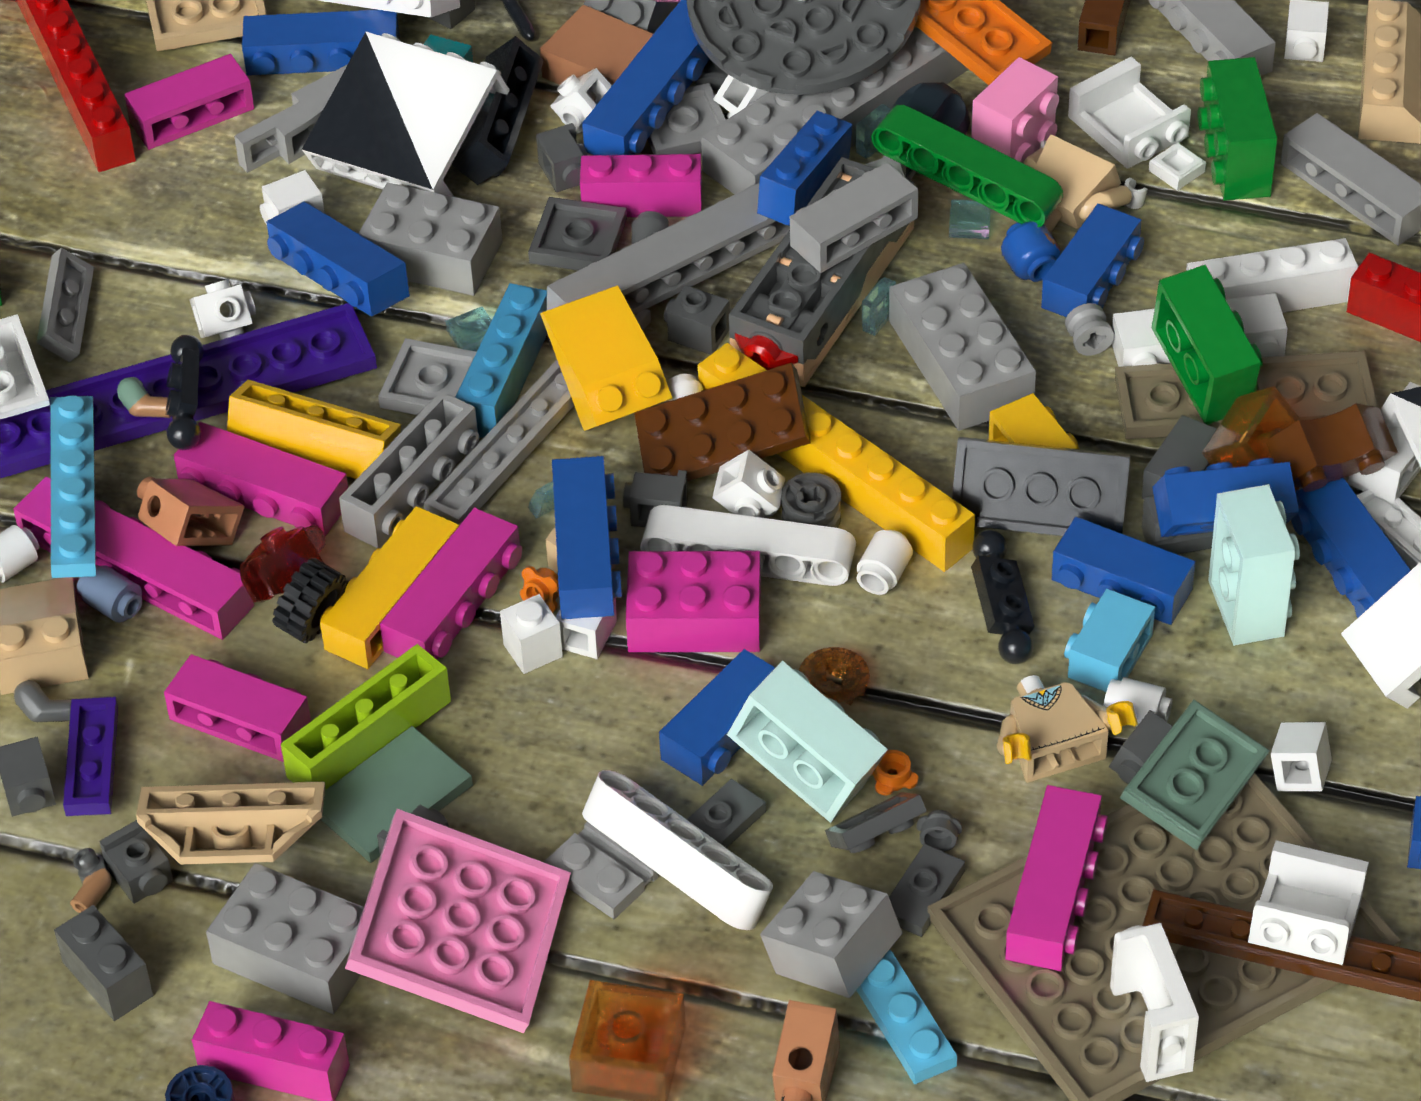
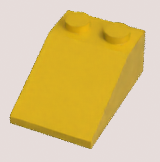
[540,285,672,431]

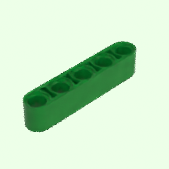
[871,105,1063,227]

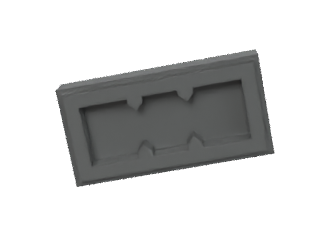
[687,778,766,848]
[889,844,965,937]

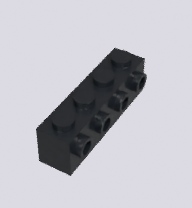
[452,36,544,185]

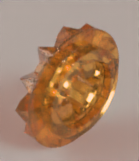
[799,647,870,706]

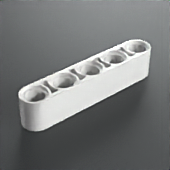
[640,505,856,586]
[582,770,773,930]

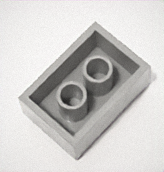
[358,182,503,296]
[206,863,364,1015]

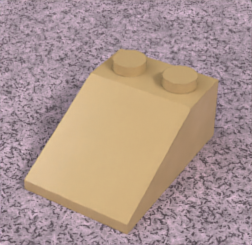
[0,577,89,695]

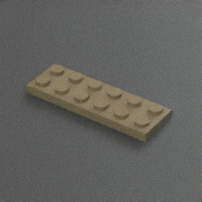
[1115,351,1378,439]

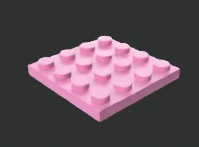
[345,809,571,1033]

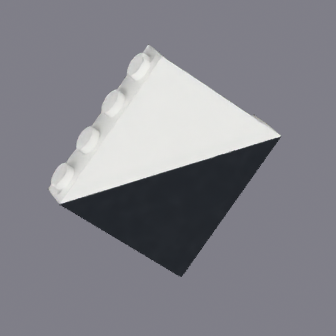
[302,32,510,196]

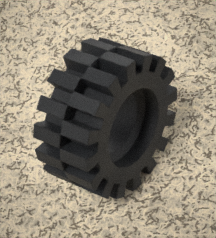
[272,558,347,643]

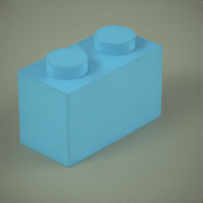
[1064,588,1155,692]

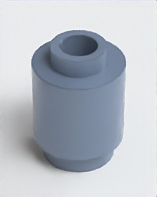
[77,565,142,623]

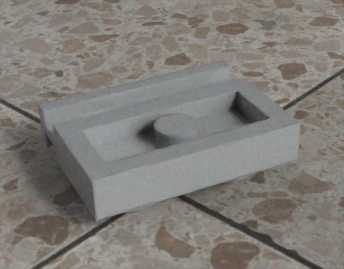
[544,821,658,920]

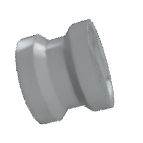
[1065,303,1114,356]

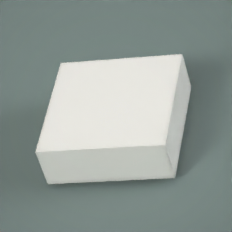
[1149,142,1206,191]

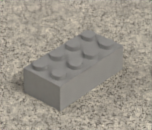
[889,263,1036,431]

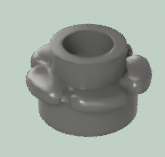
[916,810,962,852]

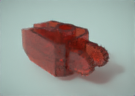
[240,525,326,603]

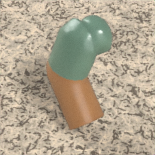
[117,377,171,418]

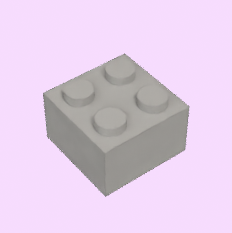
[760,871,902,998]

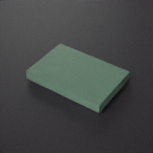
[1120,700,1270,850]
[320,726,473,863]

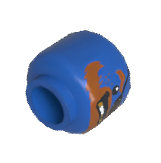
[1001,221,1061,282]

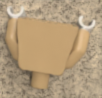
[1023,134,1148,232]

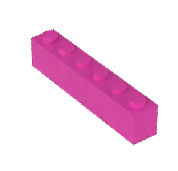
[13,477,254,640]

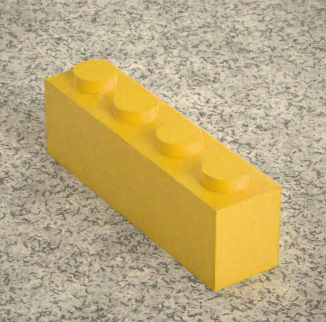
[227,380,401,479]
[320,506,460,669]

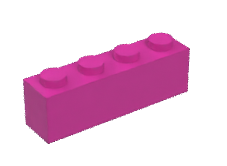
[174,421,348,537]
[380,507,522,659]
[1005,785,1108,971]

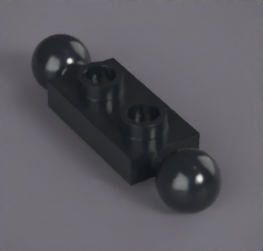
[166,335,204,450]
[971,530,1035,664]

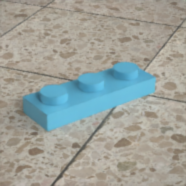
[856,950,957,1085]

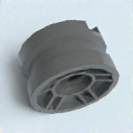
[781,472,841,528]

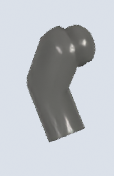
[14,680,71,722]

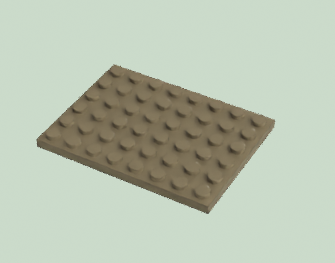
[928,773,1401,1101]

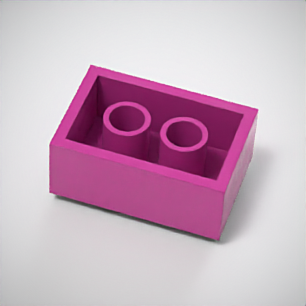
[626,551,761,652]

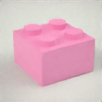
[971,57,1059,163]

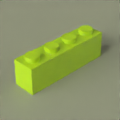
[281,644,451,790]

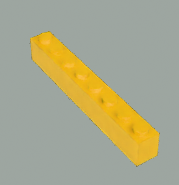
[698,343,975,572]

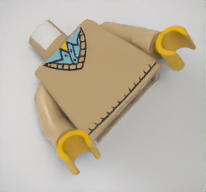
[997,675,1138,783]

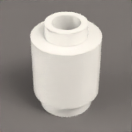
[0,525,39,583]
[856,530,913,595]
[1103,677,1172,727]

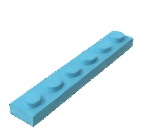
[50,396,96,578]

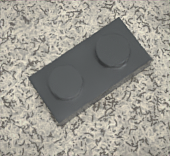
[825,792,927,853]

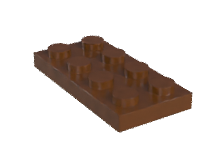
[634,363,811,482]

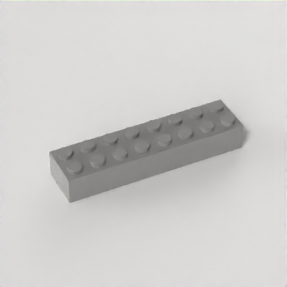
[701,26,969,195]

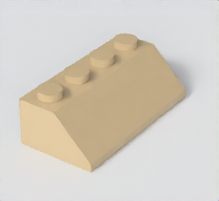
[1358,0,1421,144]

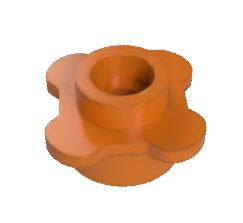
[520,566,559,613]
[872,750,918,796]

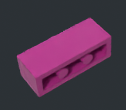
[124,53,254,150]
[580,154,702,217]
[164,654,311,762]
[192,1001,350,1101]

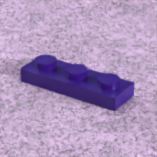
[63,697,118,816]

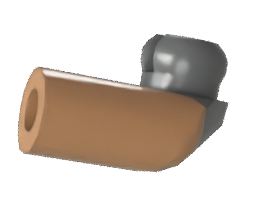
[70,848,112,913]

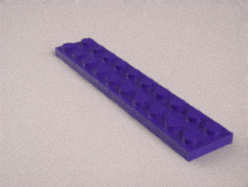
[0,303,377,478]

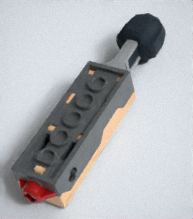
[729,82,970,387]

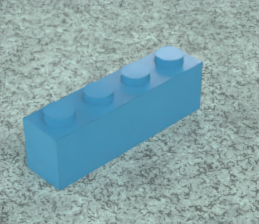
[455,283,548,438]

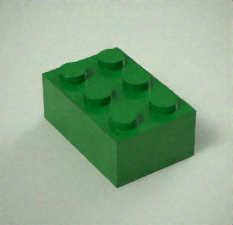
[1197,57,1277,201]
[1151,265,1263,425]

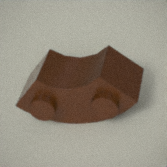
[1266,403,1398,492]

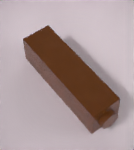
[1077,0,1130,56]

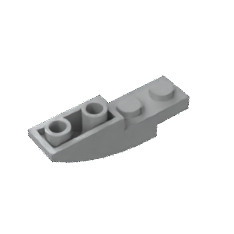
[234,64,348,173]

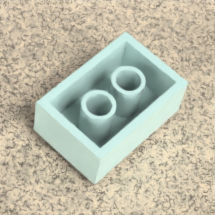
[1208,484,1300,646]
[727,660,888,823]

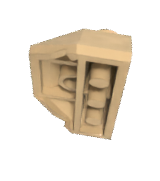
[136,782,325,865]

